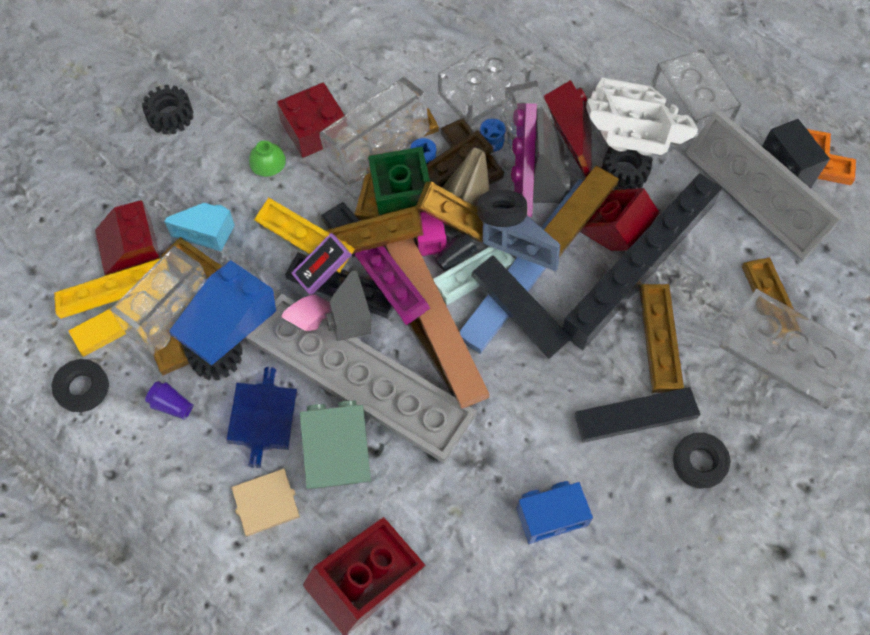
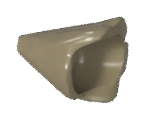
[442,148,490,207]

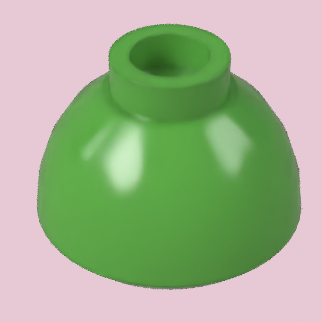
[249,140,286,177]

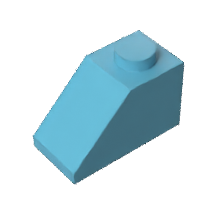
[164,203,235,251]

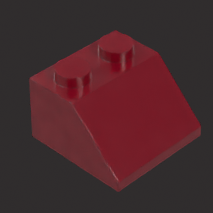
[580,188,659,251]
[95,200,161,276]

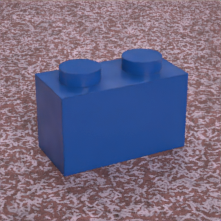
[516,481,593,544]

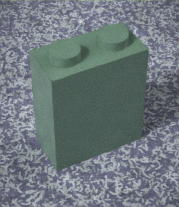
[300,400,372,489]

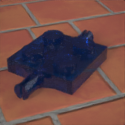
[226,367,297,468]

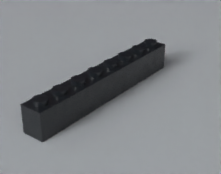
[562,173,722,351]

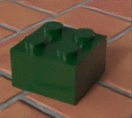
[368,146,430,216]

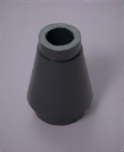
[435,233,477,272]

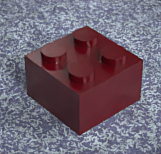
[276,82,349,158]

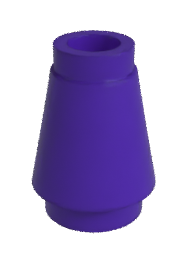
[145,381,194,420]

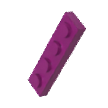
[511,103,537,217]
[354,246,431,325]

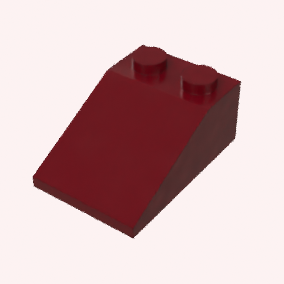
[542,80,592,178]
[302,517,426,635]

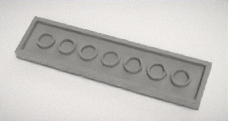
[246,293,477,463]

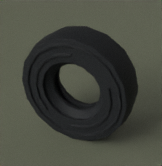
[477,190,528,227]
[51,359,109,413]
[672,432,731,489]

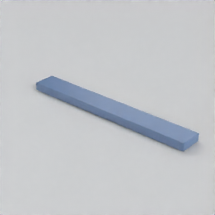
[459,179,583,354]

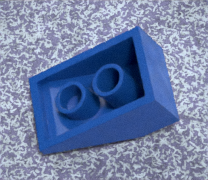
[169,260,276,366]

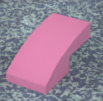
[281,294,330,331]

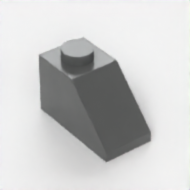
[325,270,372,341]

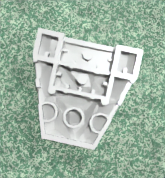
[586,78,698,156]

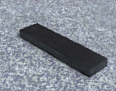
[285,252,393,319]
[471,255,572,359]
[574,387,701,443]

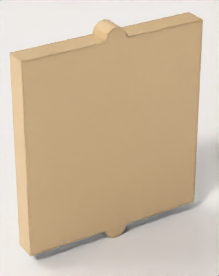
[232,469,300,537]

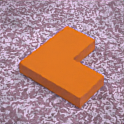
[807,129,856,185]

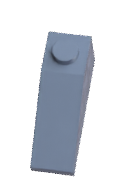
[483,207,560,271]

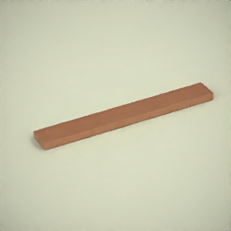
[384,238,489,409]

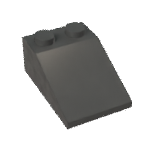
[533,108,570,203]

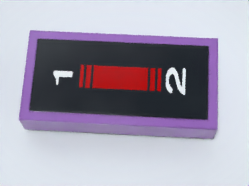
[291,233,352,295]

